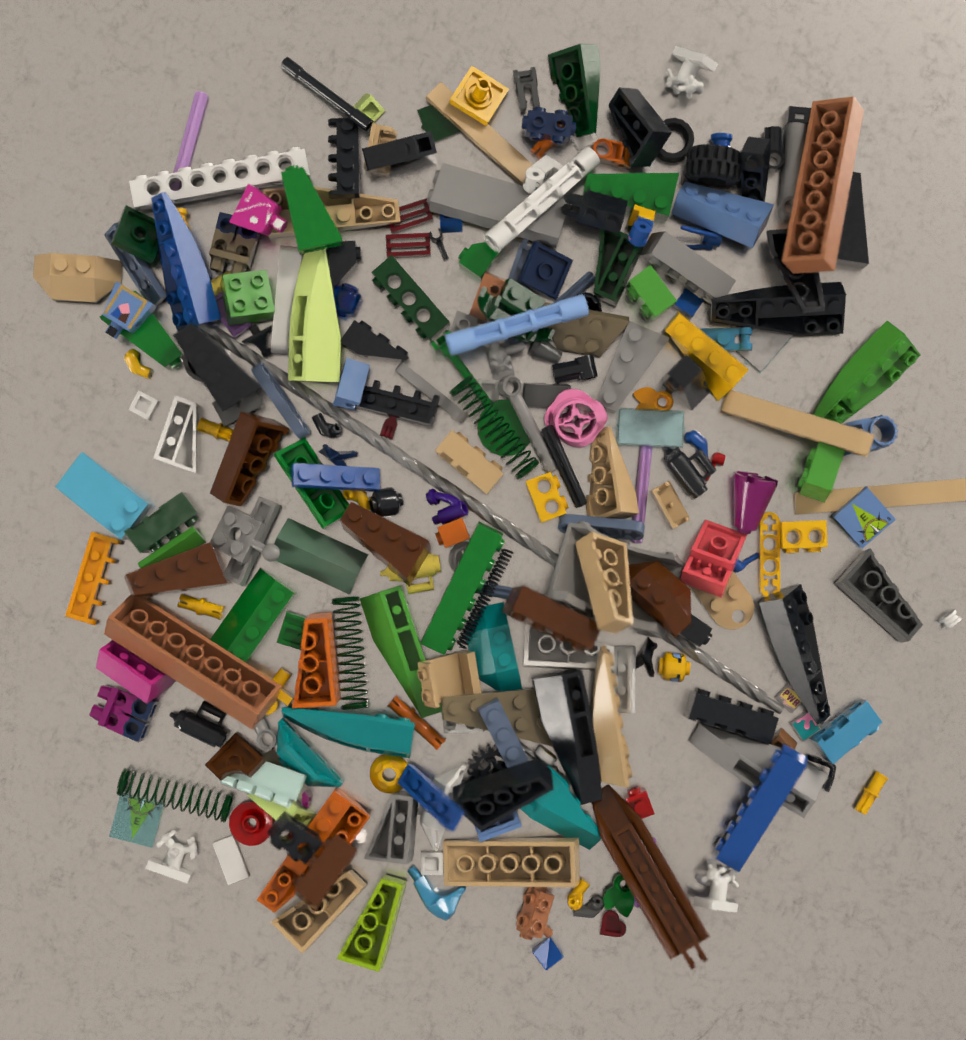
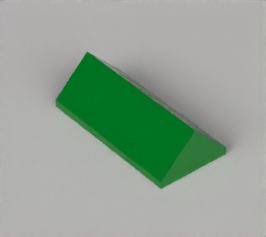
[273,437,349,530]

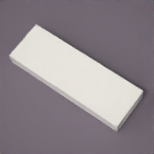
[612,645,636,713]

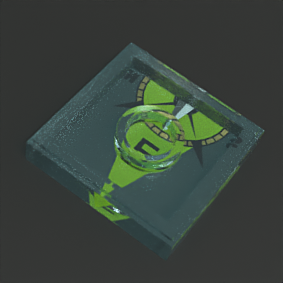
[109,793,164,848]

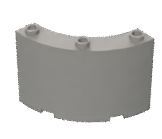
[547,521,685,639]

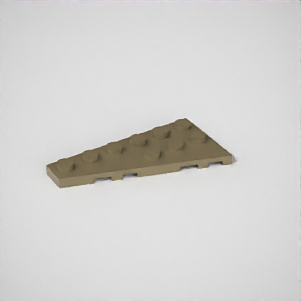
[441,689,552,746]

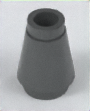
[528,341,562,364]

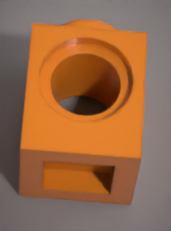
[435,518,470,548]

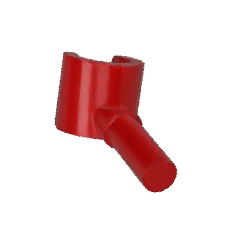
[705,452,725,481]

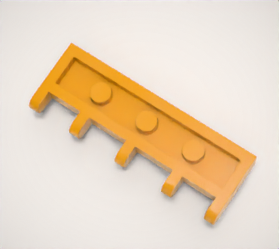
[65,531,122,625]

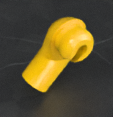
[124,349,152,379]
[343,490,371,511]
[568,878,590,910]

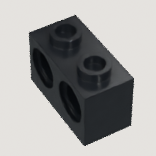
[267,811,323,864]

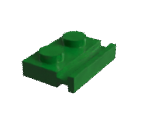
[277,611,307,650]

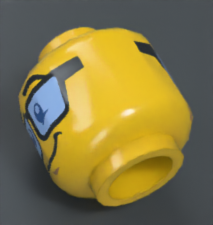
[658,652,691,682]

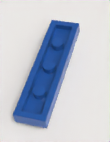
[291,463,380,491]
[398,764,464,831]

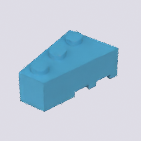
[809,699,883,764]

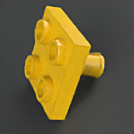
[449,66,509,126]

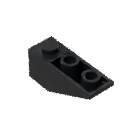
[362,131,437,171]
[741,136,770,202]
[341,320,410,363]

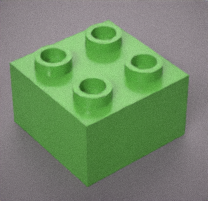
[625,265,677,323]
[220,269,275,325]
[798,441,845,503]

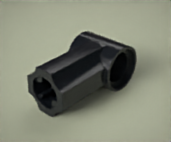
[764,126,785,174]
[552,355,598,384]

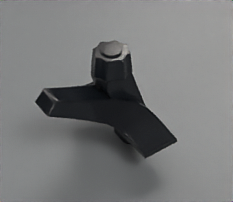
[242,324,272,357]
[636,637,657,677]

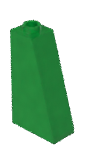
[281,165,343,254]
[100,291,184,370]

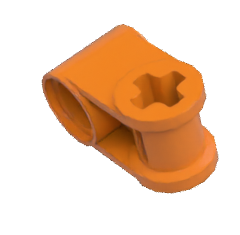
[592,138,631,169]

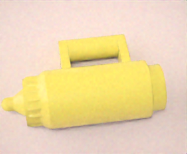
[380,553,441,594]

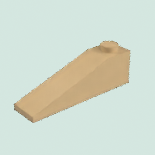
[586,426,639,519]

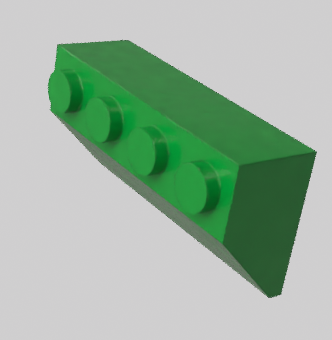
[210,567,297,663]

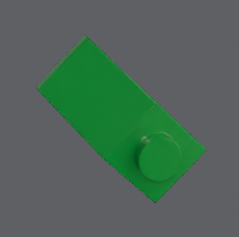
[458,242,504,281]

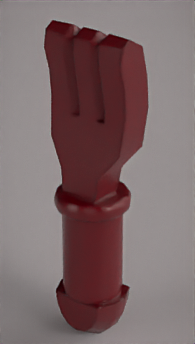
[380,393,403,439]

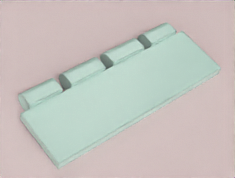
[220,761,307,808]

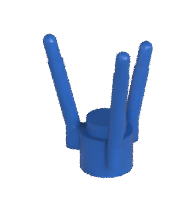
[674,215,722,250]

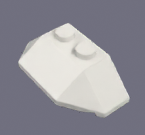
[417,763,467,851]

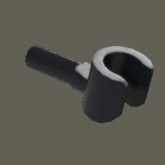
[430,228,449,260]

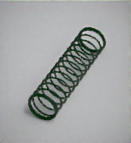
[449,376,539,479]
[332,596,370,710]
[117,768,232,823]

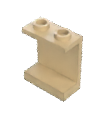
[417,651,481,708]

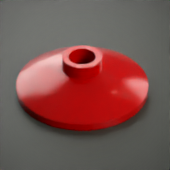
[229,801,273,846]

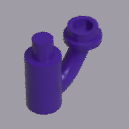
[426,488,468,525]

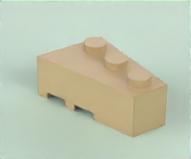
[435,430,504,495]

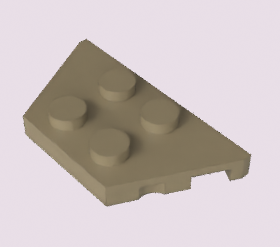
[544,302,629,357]

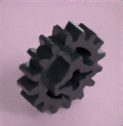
[467,744,507,781]

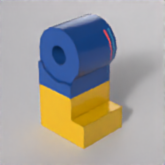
[627,204,655,247]

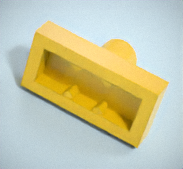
[272,668,294,706]

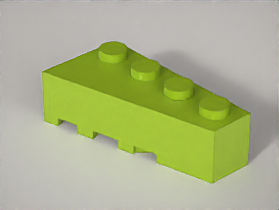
[336,875,407,972]

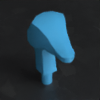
[407,866,466,921]

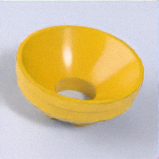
[370,754,408,794]

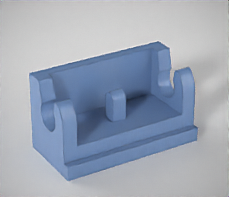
[333,358,370,410]
[474,811,522,842]

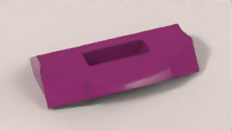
[302,790,313,809]

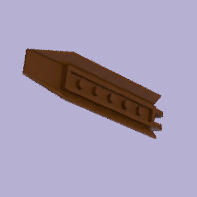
[591,785,710,970]

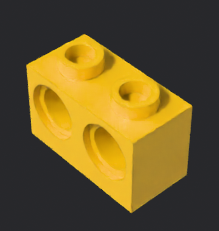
[525,472,569,523]
[780,520,828,553]

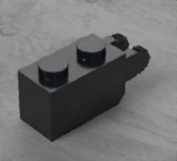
[561,190,628,234]

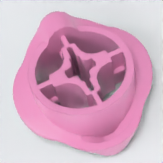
[544,389,608,447]

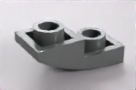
[523,383,571,408]

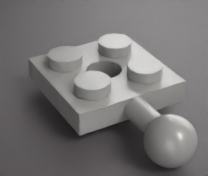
[210,505,280,564]

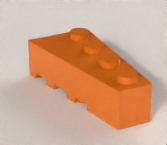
[292,612,340,708]

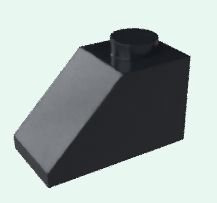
[329,241,361,289]

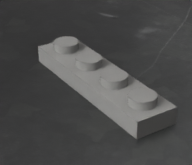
[223,496,280,586]

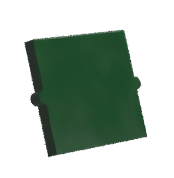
[417,105,462,143]

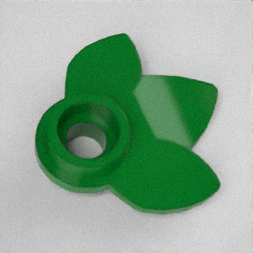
[603,873,634,917]

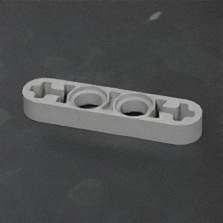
[395,362,468,424]

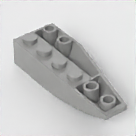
[689,723,828,818]

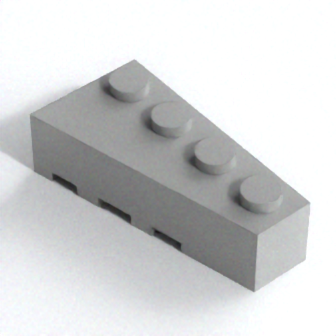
[640,231,736,304]

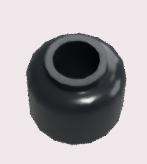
[369,487,403,518]

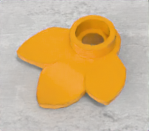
[633,387,674,412]

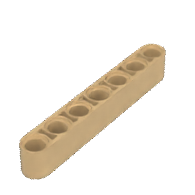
[721,390,875,457]

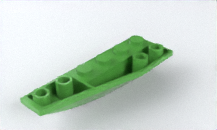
[814,321,921,424]
[360,585,442,718]

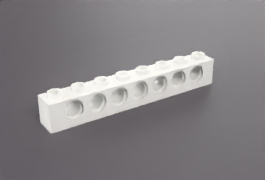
[129,147,310,211]

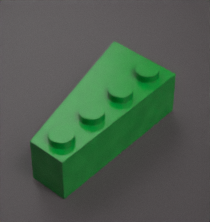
[582,173,679,221]

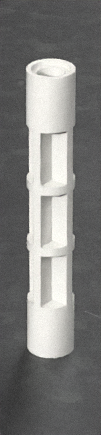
[484,147,600,252]

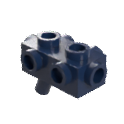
[521,107,576,144]

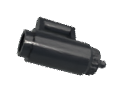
[663,446,717,499]
[169,701,229,748]

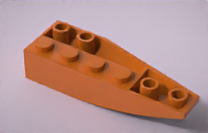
[257,787,370,913]

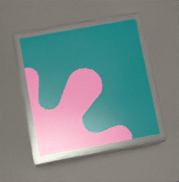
[790,711,821,742]

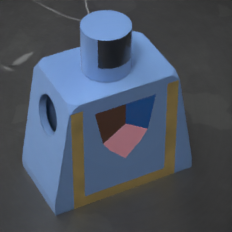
[103,281,157,339]

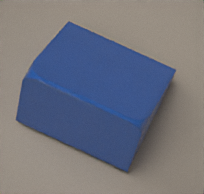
[440,214,462,233]
[673,288,704,319]

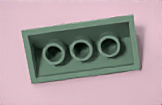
[274,518,368,595]

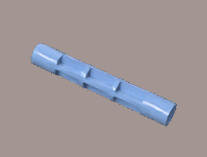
[445,294,589,356]

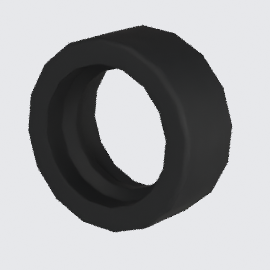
[657,118,694,163]

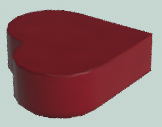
[599,909,626,937]

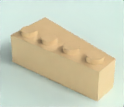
[575,532,633,634]

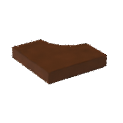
[205,733,266,781]

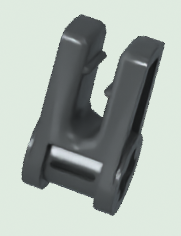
[513,67,540,112]

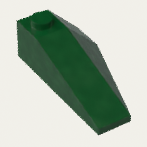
[548,43,601,137]

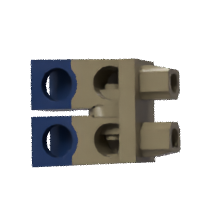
[209,212,261,274]

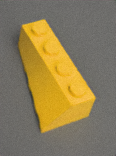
[664,311,748,401]

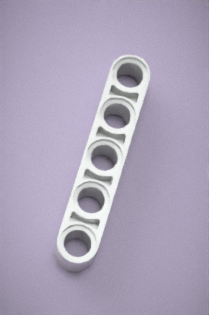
[271,245,304,354]

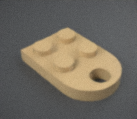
[688,572,754,630]

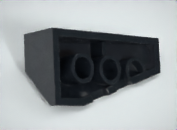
[766,229,825,313]

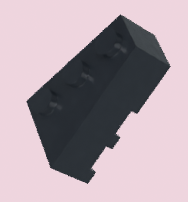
[608,87,672,167]
[661,354,710,410]

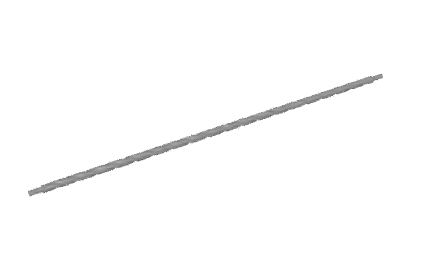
[197,323,784,714]

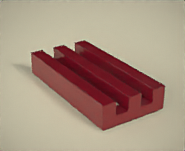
[389,198,433,234]
[386,233,431,258]

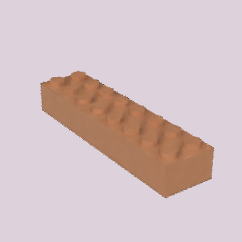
[782,96,864,273]
[104,595,282,730]

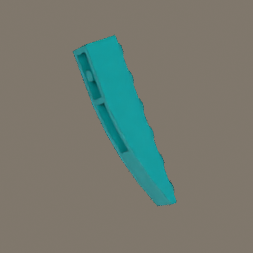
[281,705,415,758]

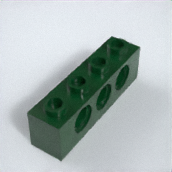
[371,255,450,341]

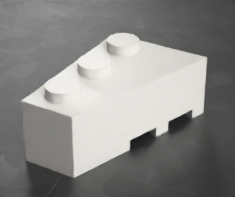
[153,395,196,473]

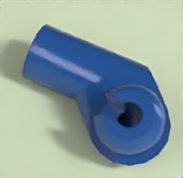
[684,430,708,460]

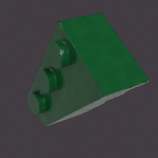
[594,229,644,306]
[124,492,201,553]

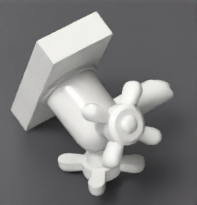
[665,46,718,99]
[145,830,198,884]
[693,864,739,913]

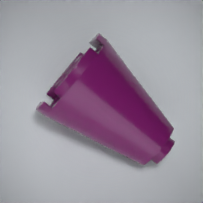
[734,471,778,534]

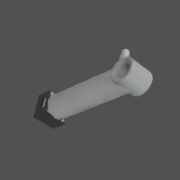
[777,106,811,221]

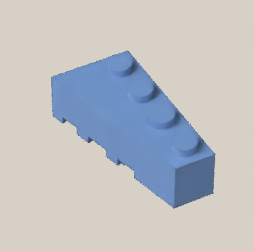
[671,182,774,248]

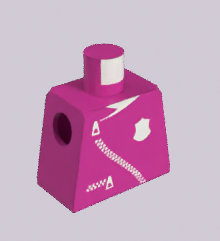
[229,184,288,236]

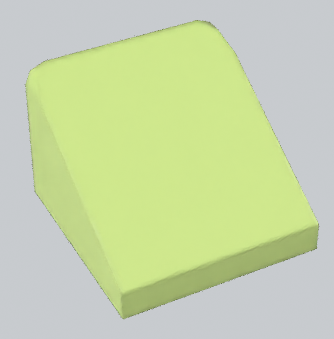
[353,93,385,123]

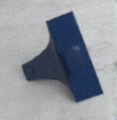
[318,444,358,466]

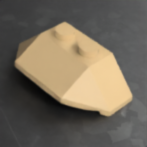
[33,253,123,303]

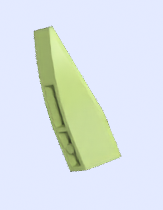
[288,249,341,382]

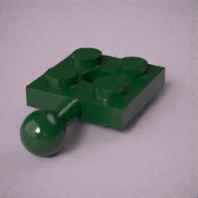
[111,205,159,264]

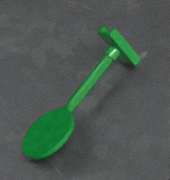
[429,330,530,456]

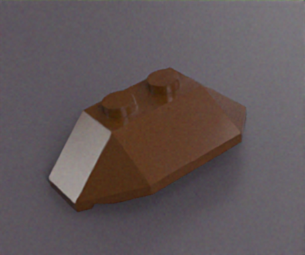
[628,561,691,638]

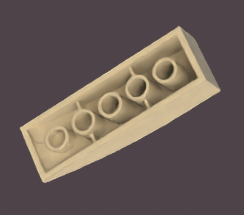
[443,838,580,887]

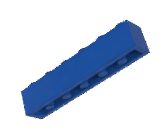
[715,744,808,872]

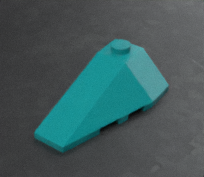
[520,766,602,850]

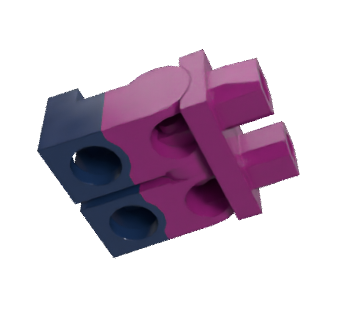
[89,685,159,742]

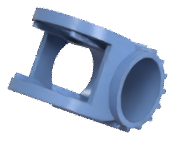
[843,415,898,456]

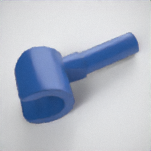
[733,552,759,573]

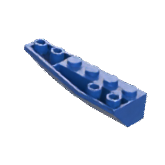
[151,192,221,332]

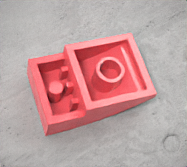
[680,519,747,598]

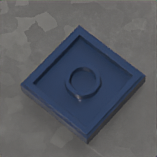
[517,241,573,300]

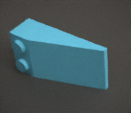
[55,452,152,540]

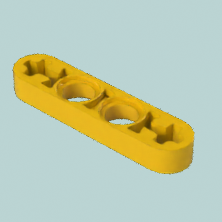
[758,512,781,597]

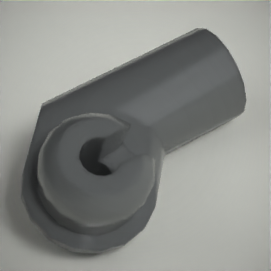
[573,896,604,918]

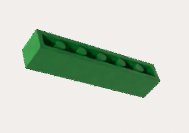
[420,522,505,655]

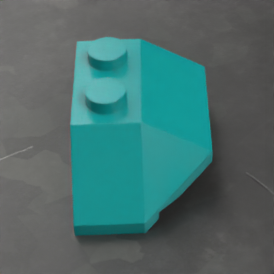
[465,602,522,692]
[277,717,344,787]

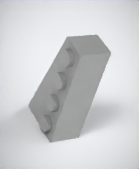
[596,321,670,414]

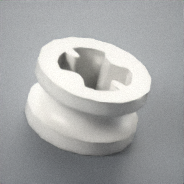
[939,609,962,630]

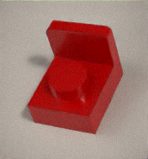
[624,787,655,819]

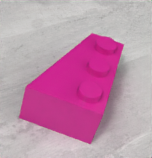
[96,640,176,704]

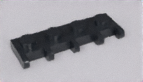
[328,118,360,199]
[356,380,440,426]

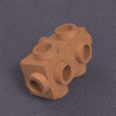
[516,887,555,940]

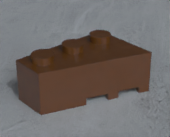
[294,834,358,911]

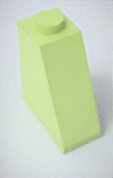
[247,794,316,826]

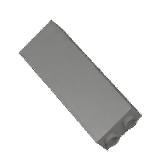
[426,163,567,248]

